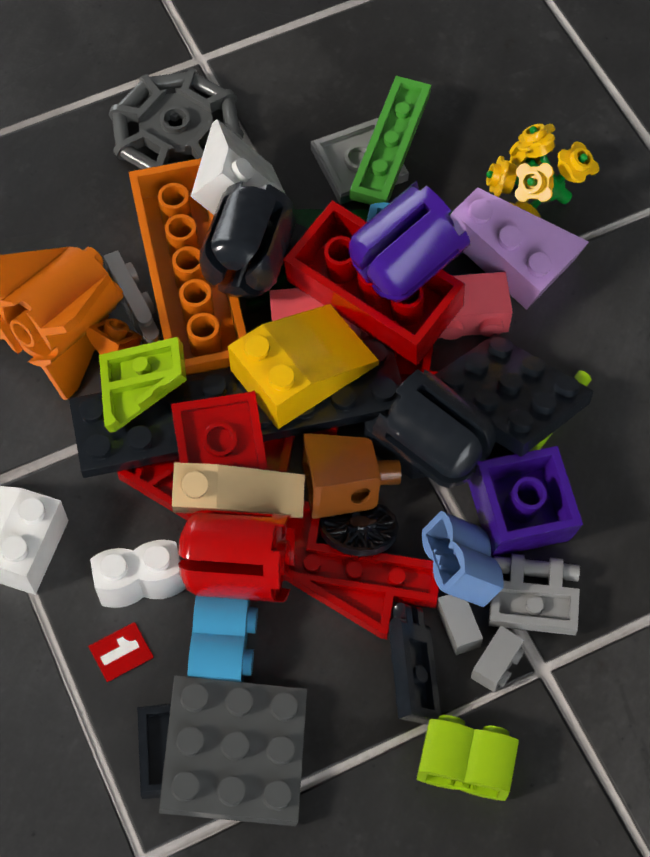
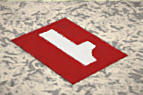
[88,622,154,682]

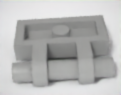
[489,553,580,635]

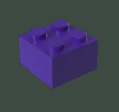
[468,446,583,557]

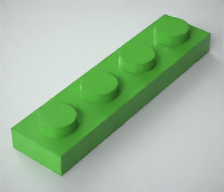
[349,76,431,205]

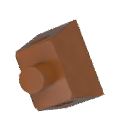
[301,433,401,519]

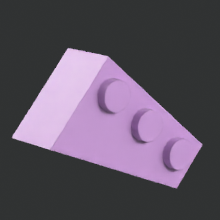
[450,187,589,310]

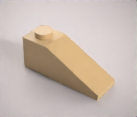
[172,462,305,518]

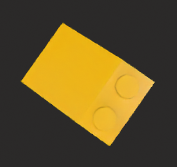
[228,304,379,429]

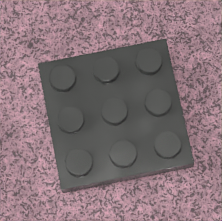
[159,675,307,826]

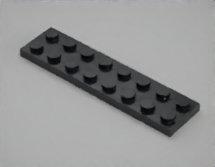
[69,338,402,478]

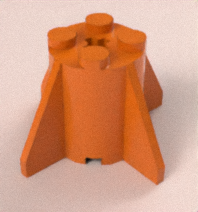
[0,246,124,400]

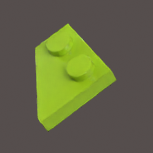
[99,337,187,433]

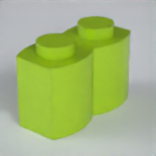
[416,715,519,801]

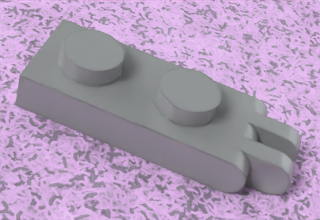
[103,250,160,344]

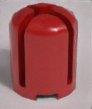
[178,510,295,603]

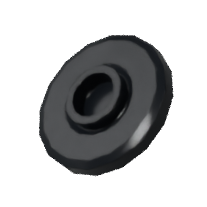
[319,503,399,557]

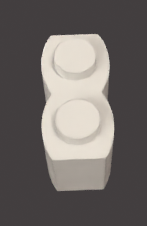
[90,540,186,608]

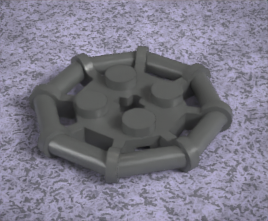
[109,68,244,169]

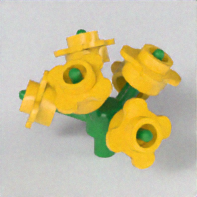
[486,124,599,218]

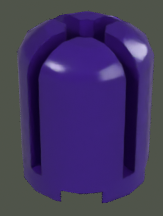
[349,181,471,302]

